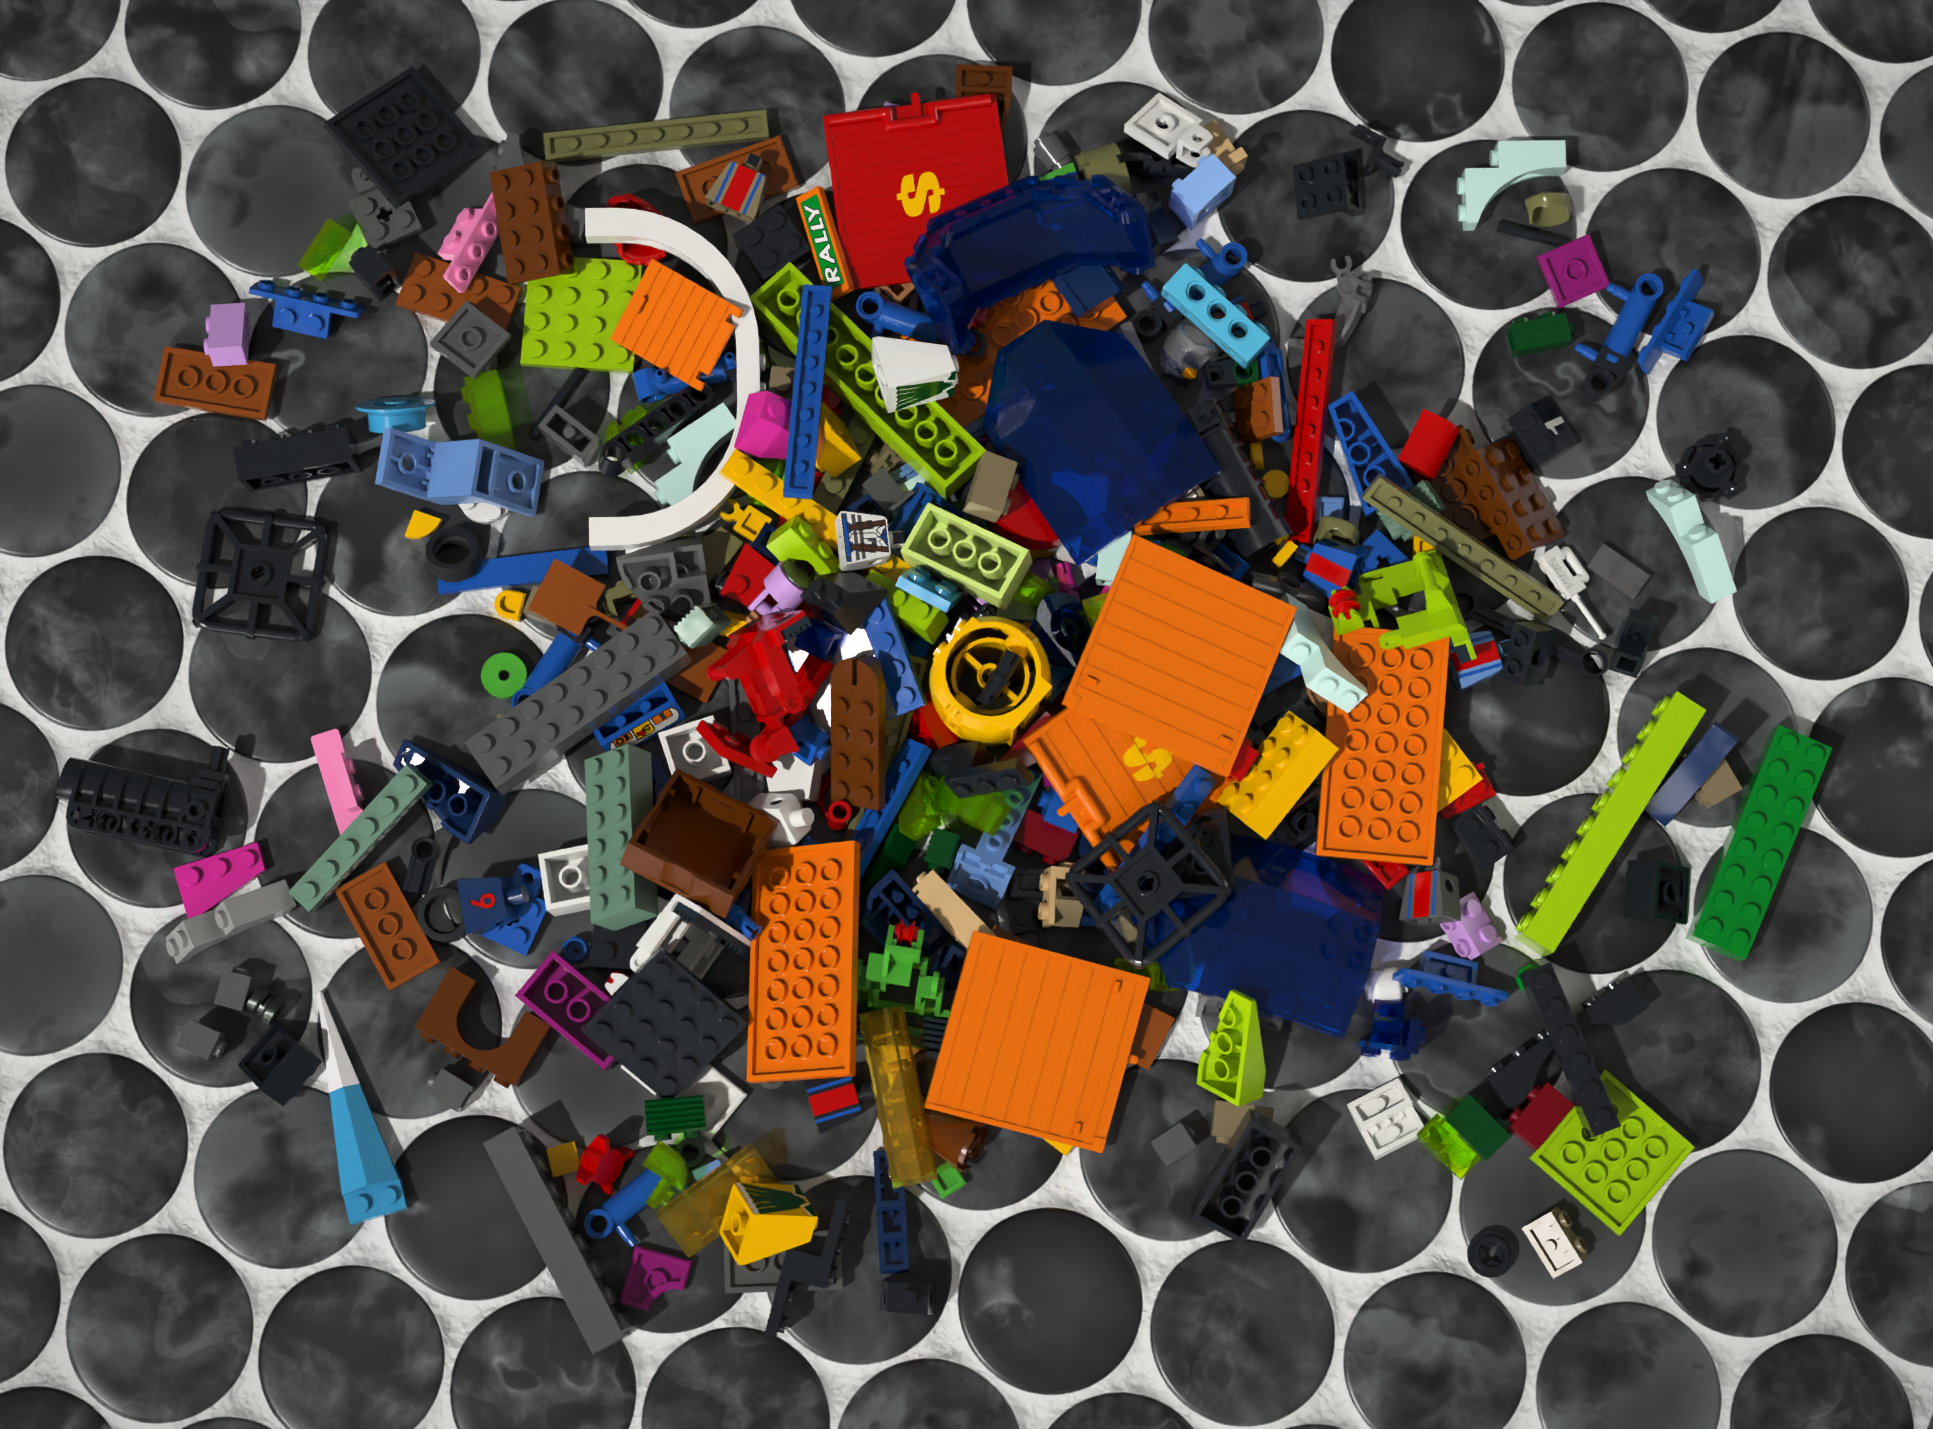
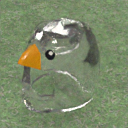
[1159,322,1217,379]

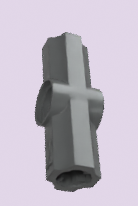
[1242,571,1326,612]

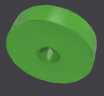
[481,653,528,699]

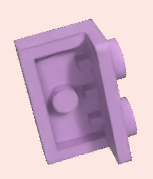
[1440,892,1503,961]

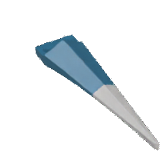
[317,991,409,1225]

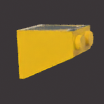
[719,1182,818,1265]

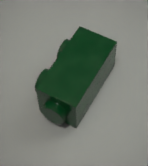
[1506,311,1574,358]

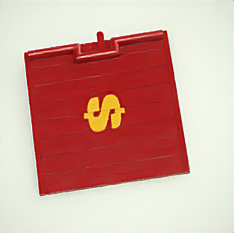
[823,92,1020,290]

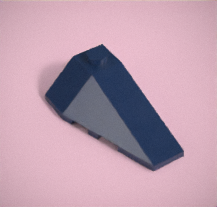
[393,739,509,844]

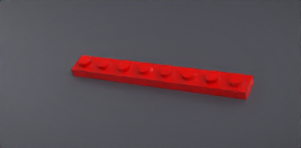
[1285,319,1337,544]

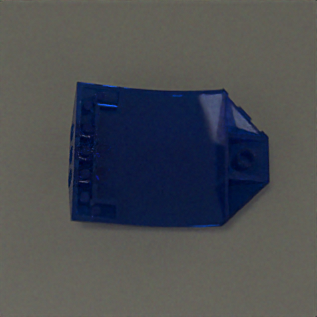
[982,319,1222,567]
[1130,834,1383,1040]

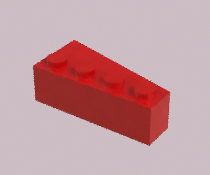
[720,543,823,628]

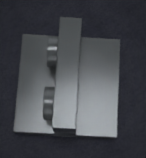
[430,301,511,380]

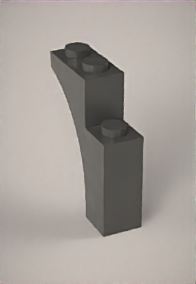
[490,132,586,245]

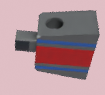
[1399,856,1461,926]

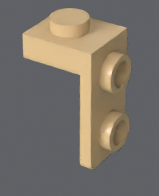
[1199,120,1248,175]
[1038,862,1085,928]

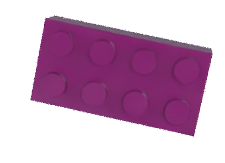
[515,950,617,1072]

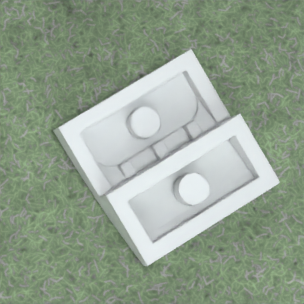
[1347,1078,1427,1160]

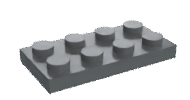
[724,1230,843,1294]

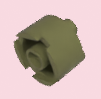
[1075,142,1131,206]

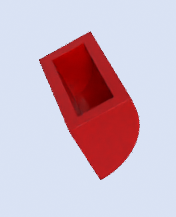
[1398,409,1460,480]

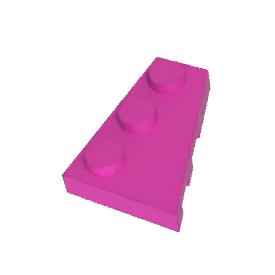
[173,842,267,919]

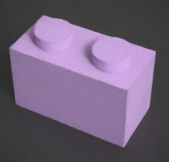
[204,303,250,367]

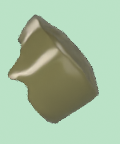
[1525,191,1571,227]
[1313,515,1361,546]

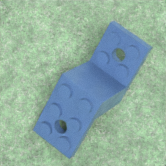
[375,428,545,516]

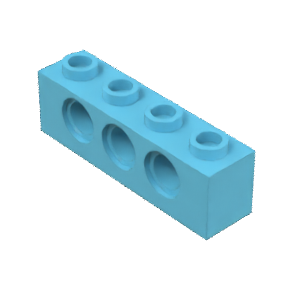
[1161,263,1270,369]

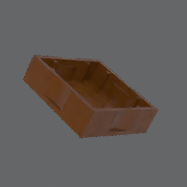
[620,768,780,918]

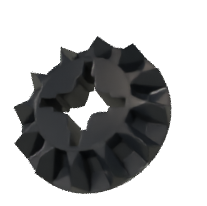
[1467,1230,1514,1278]

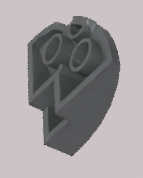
[616,536,712,623]

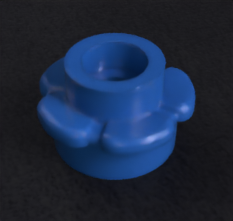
[562,936,591,964]

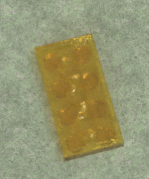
[655,1143,781,1258]

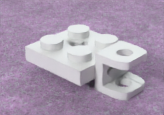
[1124,93,1213,168]

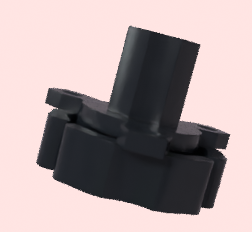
[1674,432,1742,502]

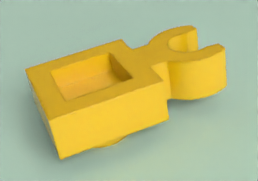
[719,498,773,545]

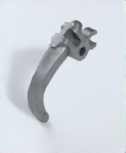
[1287,256,1374,353]

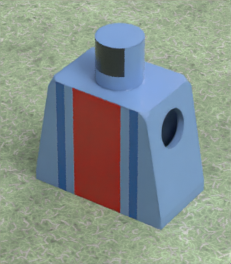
[1448,631,1510,693]

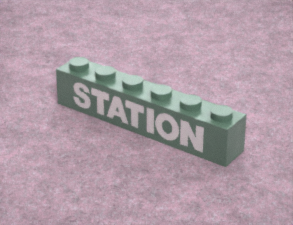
[288,764,434,912]

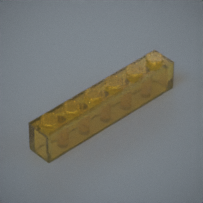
[859,1006,938,1188]

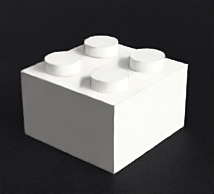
[658,715,733,783]
[538,844,590,916]

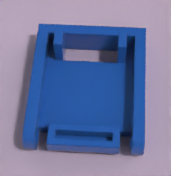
[888,482,965,553]

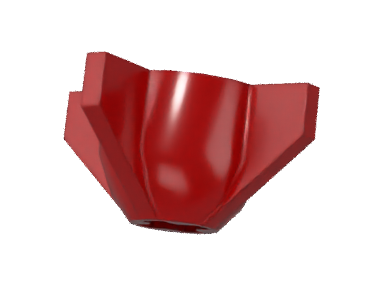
[576,1134,635,1195]

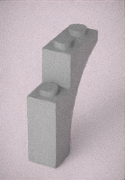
[166,879,297,964]

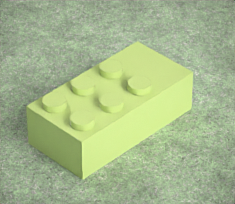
[900,503,1033,611]

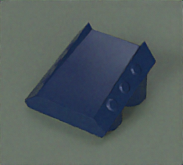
[1049,248,1126,318]

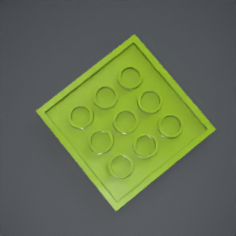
[520,257,643,373]
[1529,1070,1695,1236]

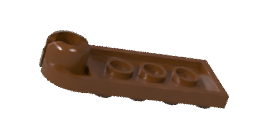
[831,654,885,811]

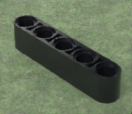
[598,382,713,477]

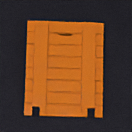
[610,259,744,391]

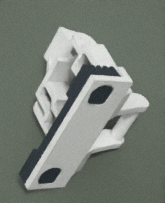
[605,894,751,997]

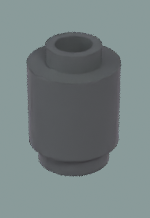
[1033,132,1073,172]

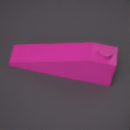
[734,391,792,460]

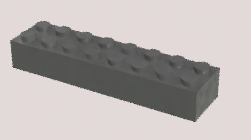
[464,608,692,795]
[483,1126,631,1354]

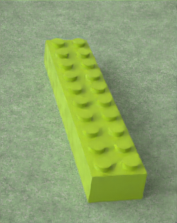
[749,262,985,501]
[1515,691,1706,957]

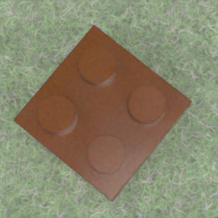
[1233,376,1283,445]

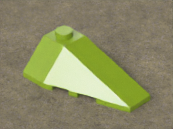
[1197,989,1266,1107]

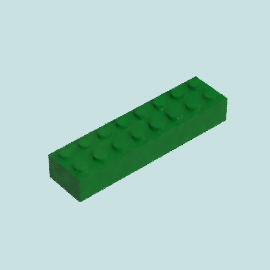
[1685,725,1832,962]

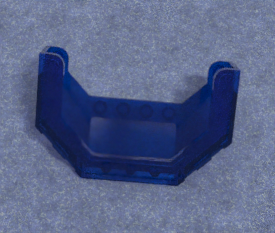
[903,175,1156,355]

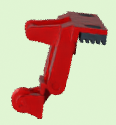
[707,610,812,763]

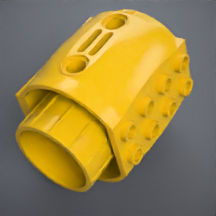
[929,616,1053,747]

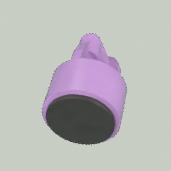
[747,560,812,616]

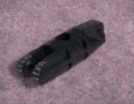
[1121,151,1193,179]

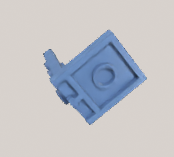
[946,767,1043,911]

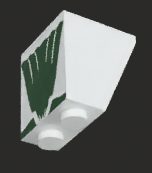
[872,336,959,413]

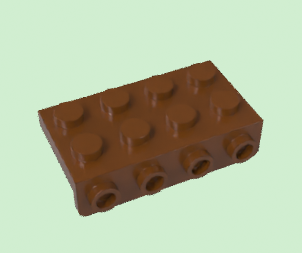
[489,161,574,285]
[1409,424,1497,542]
[1459,437,1565,560]

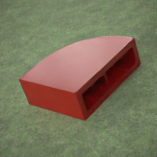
[983,458,1085,550]

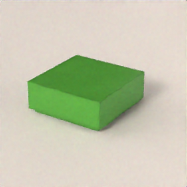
[927,1162,967,1199]

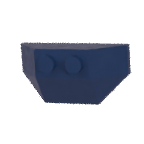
[859,869,952,956]

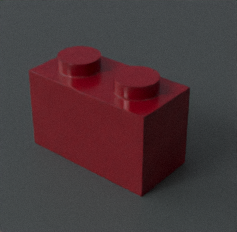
[1012,809,1080,866]
[1507,1082,1574,1150]

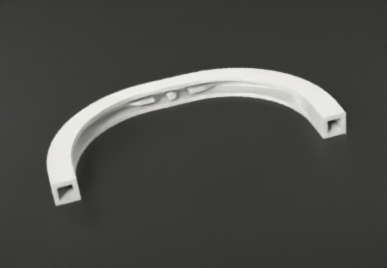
[585,208,766,551]

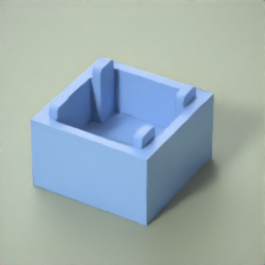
[1168,153,1236,231]

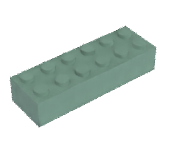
[584,744,659,931]

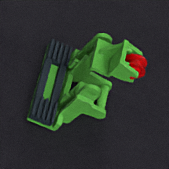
[856,918,950,1052]

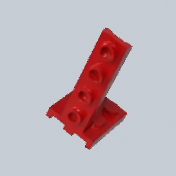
[696,650,833,778]

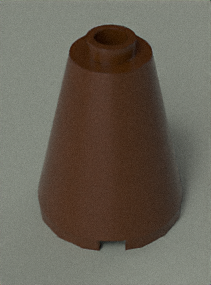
[905,1104,989,1174]

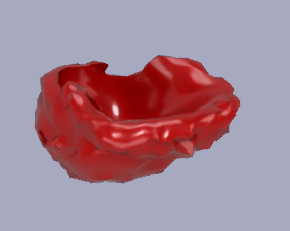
[606,193,667,267]

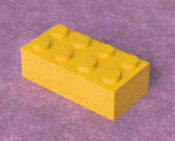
[1217,711,1339,840]

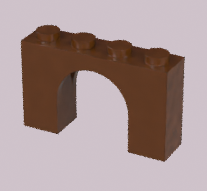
[415,967,553,1089]

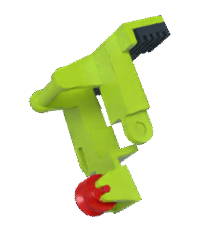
[1328,549,1477,664]

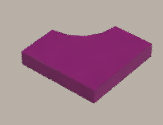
[619,1246,692,1311]

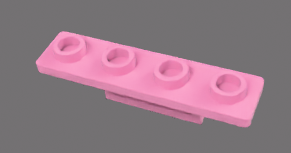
[438,193,499,293]
[311,729,364,835]

